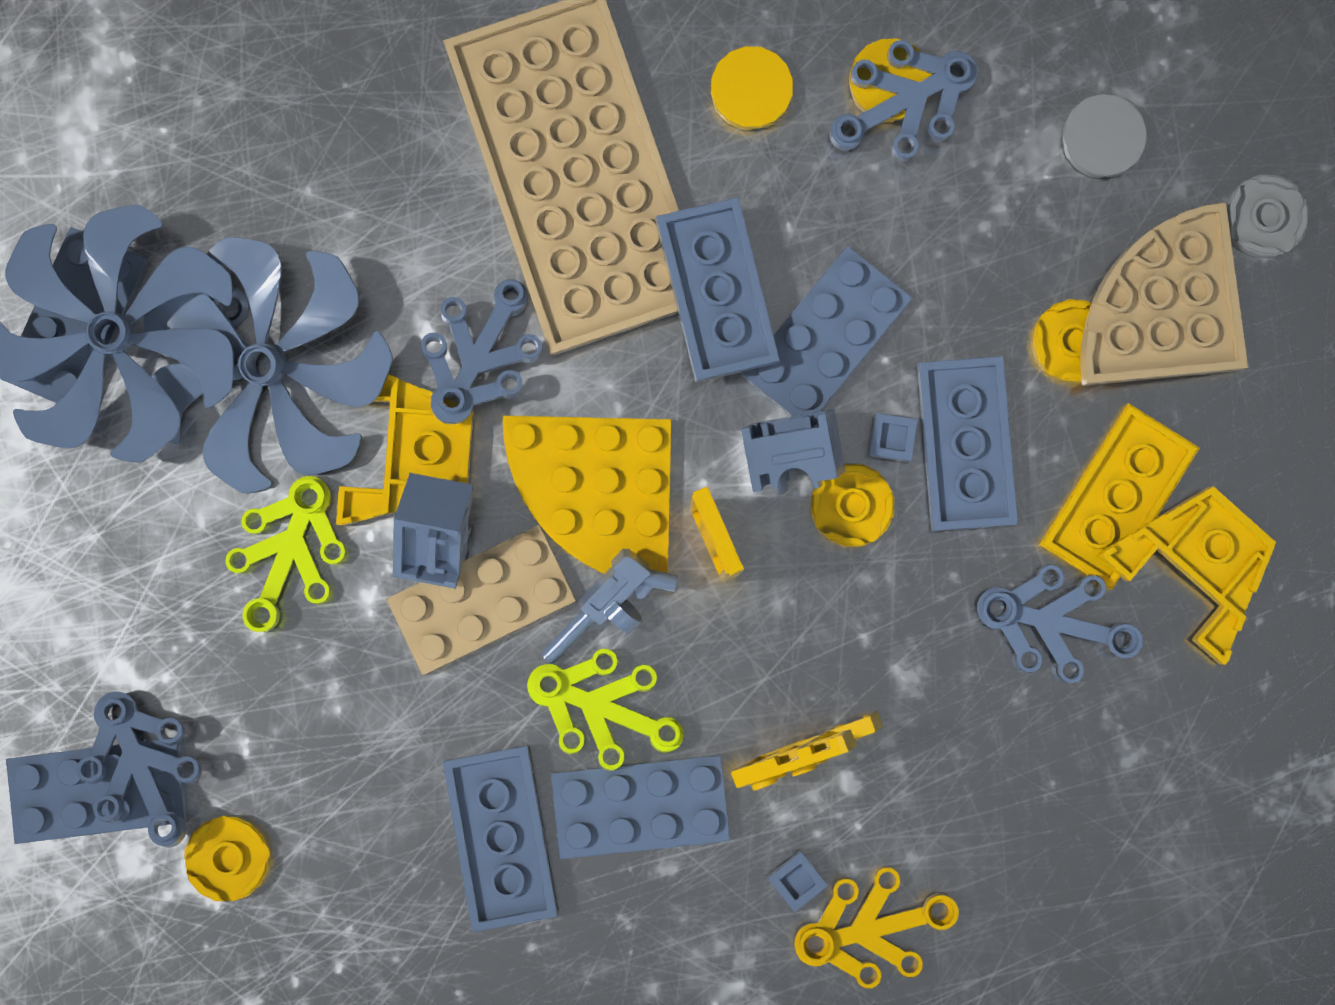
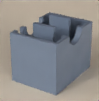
[741,409,846,495]
[393,473,473,589]

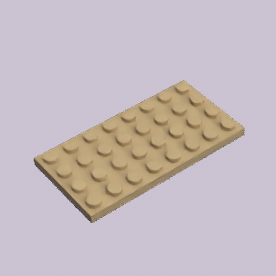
[443,0,679,356]

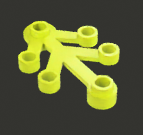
[225,476,347,632]
[527,649,684,771]

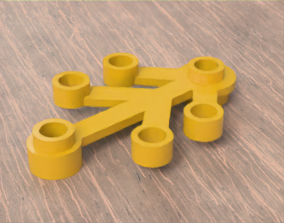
[794,866,959,989]

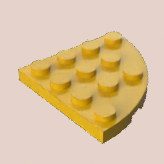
[503,416,671,574]

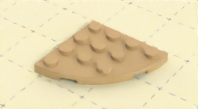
[1080,202,1248,386]

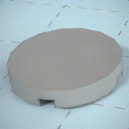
[1062,94,1147,178]
[1226,174,1309,259]

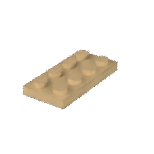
[386,525,577,676]

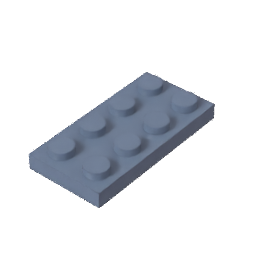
[655,197,780,383]
[8,227,151,403]
[741,245,913,416]
[917,356,1018,532]
[6,738,189,844]
[443,745,558,932]
[551,755,730,859]

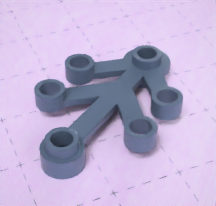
[829,40,977,161]
[421,279,542,424]
[977,564,1143,683]
[77,691,202,848]

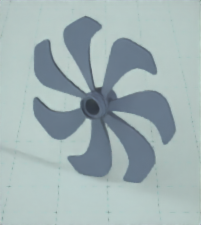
[0,205,234,463]
[143,237,393,493]

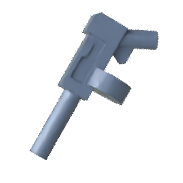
[541,549,678,664]

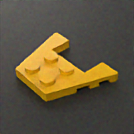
[336,360,474,526]
[1097,486,1276,665]
[731,711,883,791]

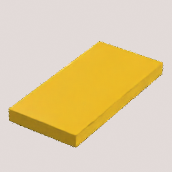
[1037,403,1200,591]
[689,486,744,583]

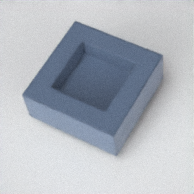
[868,413,918,463]
[767,850,828,913]

